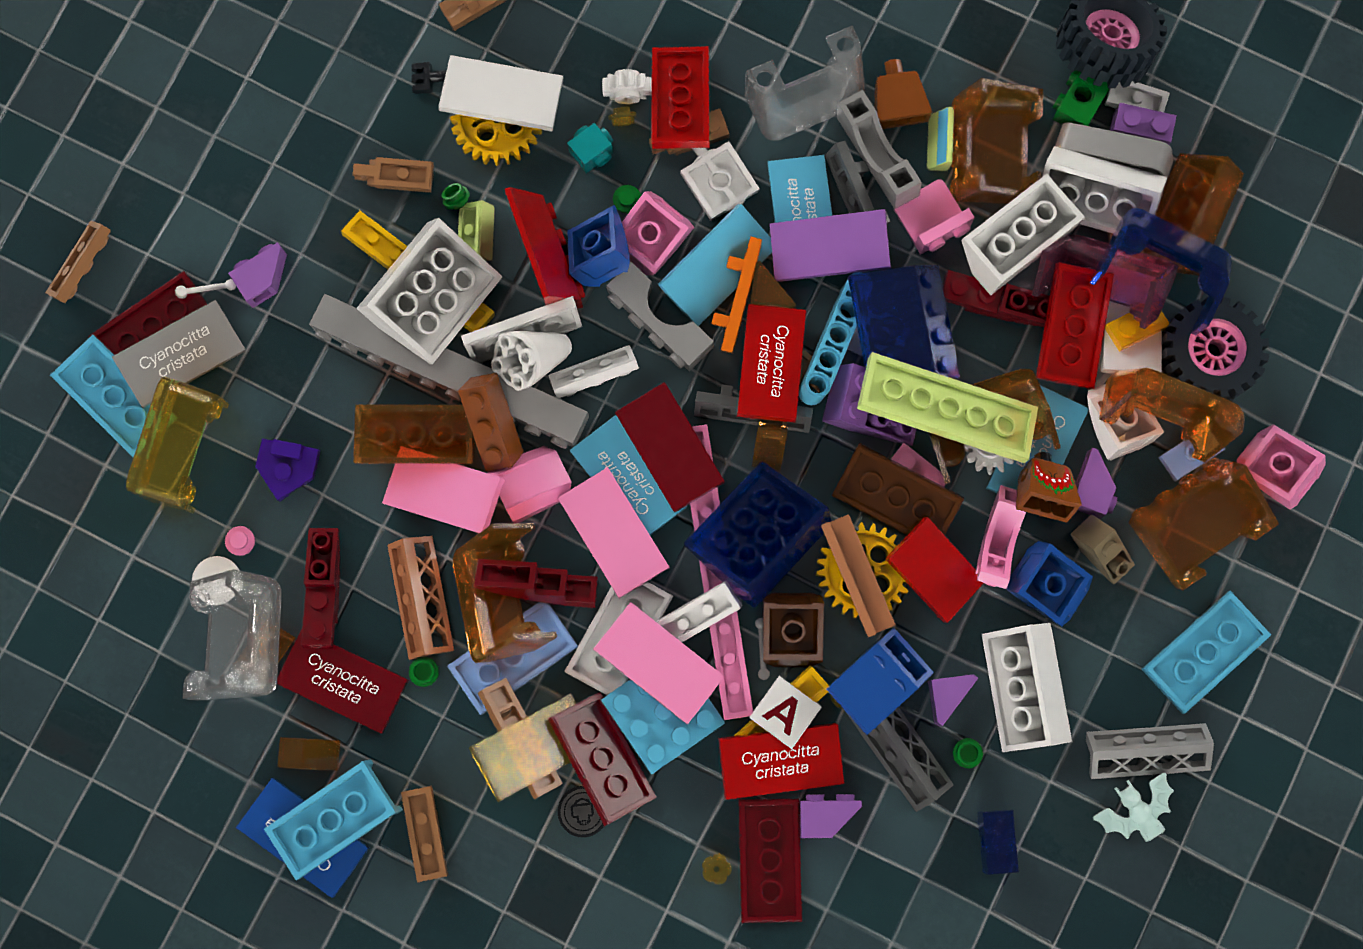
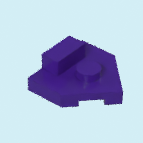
[255,438,320,502]

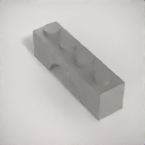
[837,90,922,210]
[607,262,714,372]

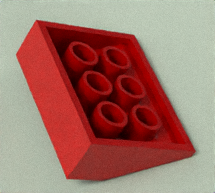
[504,187,586,309]

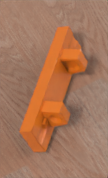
[712,236,762,354]

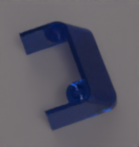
[1089,208,1232,336]

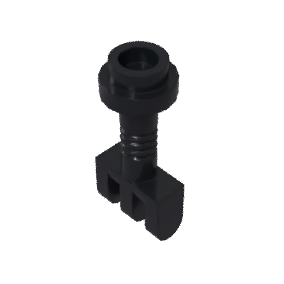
[411,62,447,94]

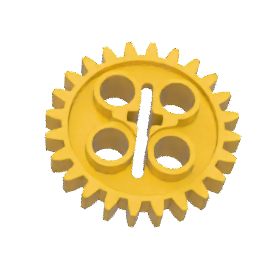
[450,114,542,166]
[816,522,908,618]

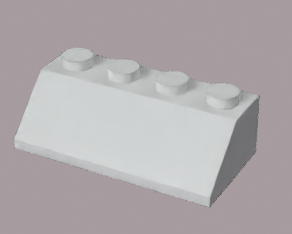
[1043,146,1167,243]
[961,174,1085,295]
[982,623,1072,752]

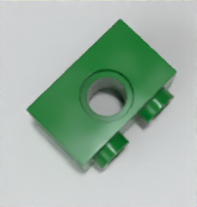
[1052,70,1109,126]

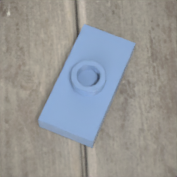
[1158,425,1225,482]

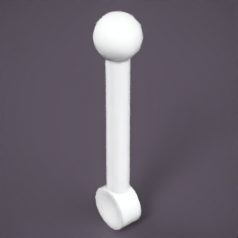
[175,279,236,298]

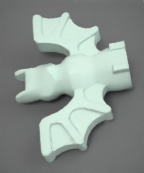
[1093,773,1174,842]

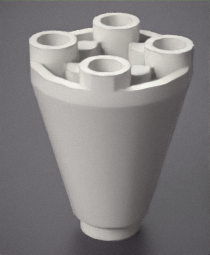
[491,331,572,391]

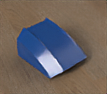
[567,205,630,287]
[1007,541,1093,627]

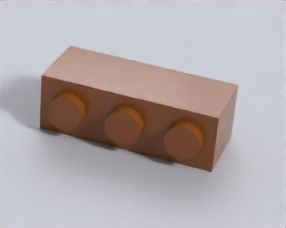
[458,373,524,471]

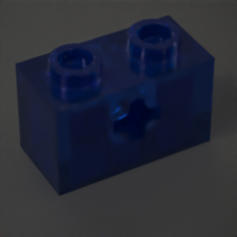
[977,809,1019,875]

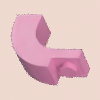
[976,485,1026,589]

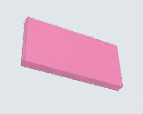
[382,448,505,535]
[558,467,670,599]
[593,602,725,724]

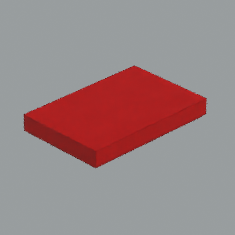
[885,517,984,623]

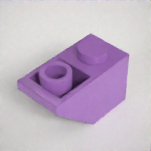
[228,242,287,308]
[799,794,862,838]

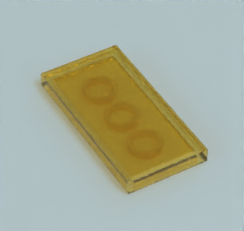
[469,694,577,802]

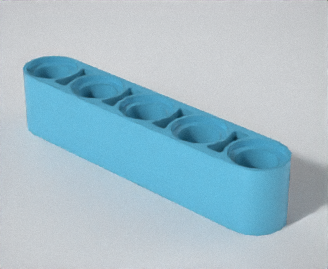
[799,272,872,406]

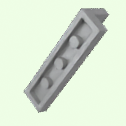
[1086,723,1214,779]

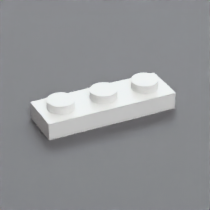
[548,345,639,399]
[656,580,742,642]

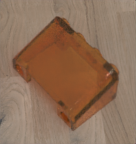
[950,78,1043,204]
[1129,457,1279,591]

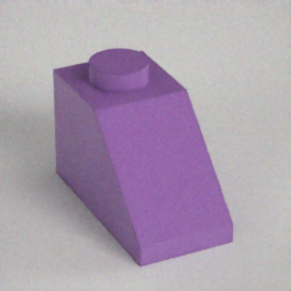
[1075,448,1117,519]

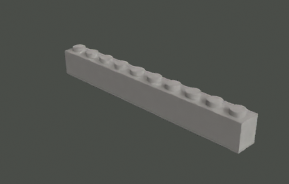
[309,294,589,449]

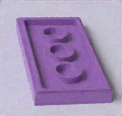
[770,209,891,282]

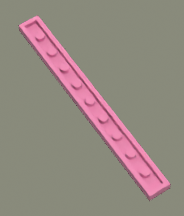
[690,424,753,721]

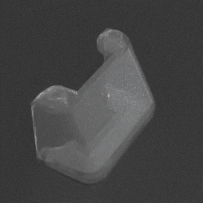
[183,569,282,701]

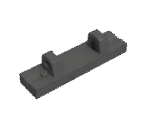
[825,141,891,224]
[694,385,813,433]

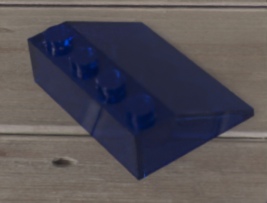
[848,265,960,380]
[684,461,831,608]

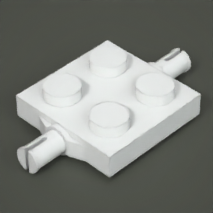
[680,141,760,221]

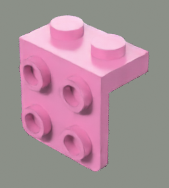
[894,179,975,255]

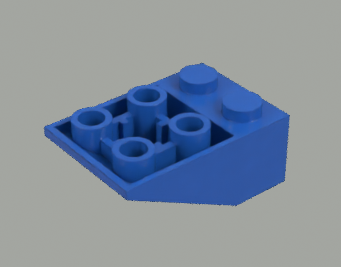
[826,627,934,735]

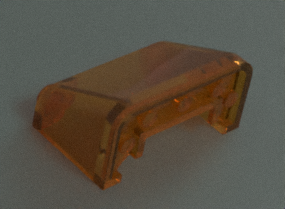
[1099,368,1245,462]

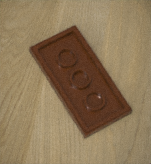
[832,443,964,535]

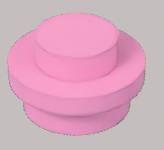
[225,526,255,556]

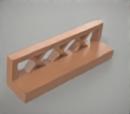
[821,514,895,637]
[387,536,454,660]

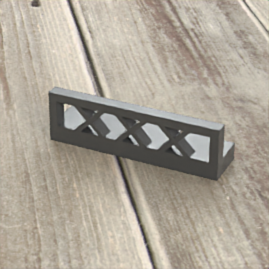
[846,707,954,812]

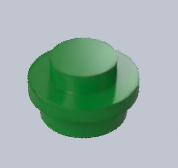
[442,183,470,210]
[613,185,641,214]
[409,657,439,687]
[953,738,983,768]

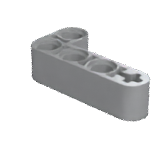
[1055,123,1173,188]

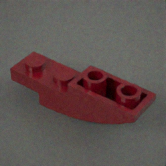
[939,270,1050,327]
[301,528,340,648]

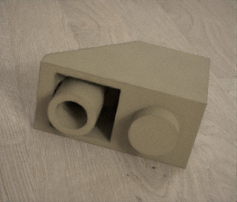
[1071,514,1135,584]

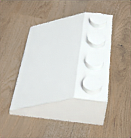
[356,218,502,364]

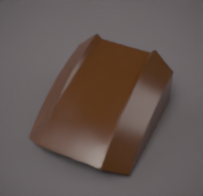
[763,592,824,667]

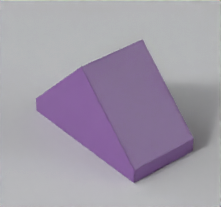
[928,674,978,727]

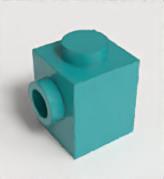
[567,123,614,173]

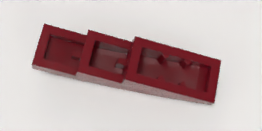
[474,559,599,608]

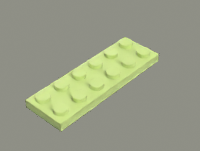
[857,352,1038,464]

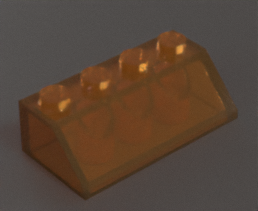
[1141,153,1244,276]
[353,404,476,464]

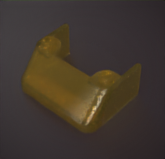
[126,377,229,514]

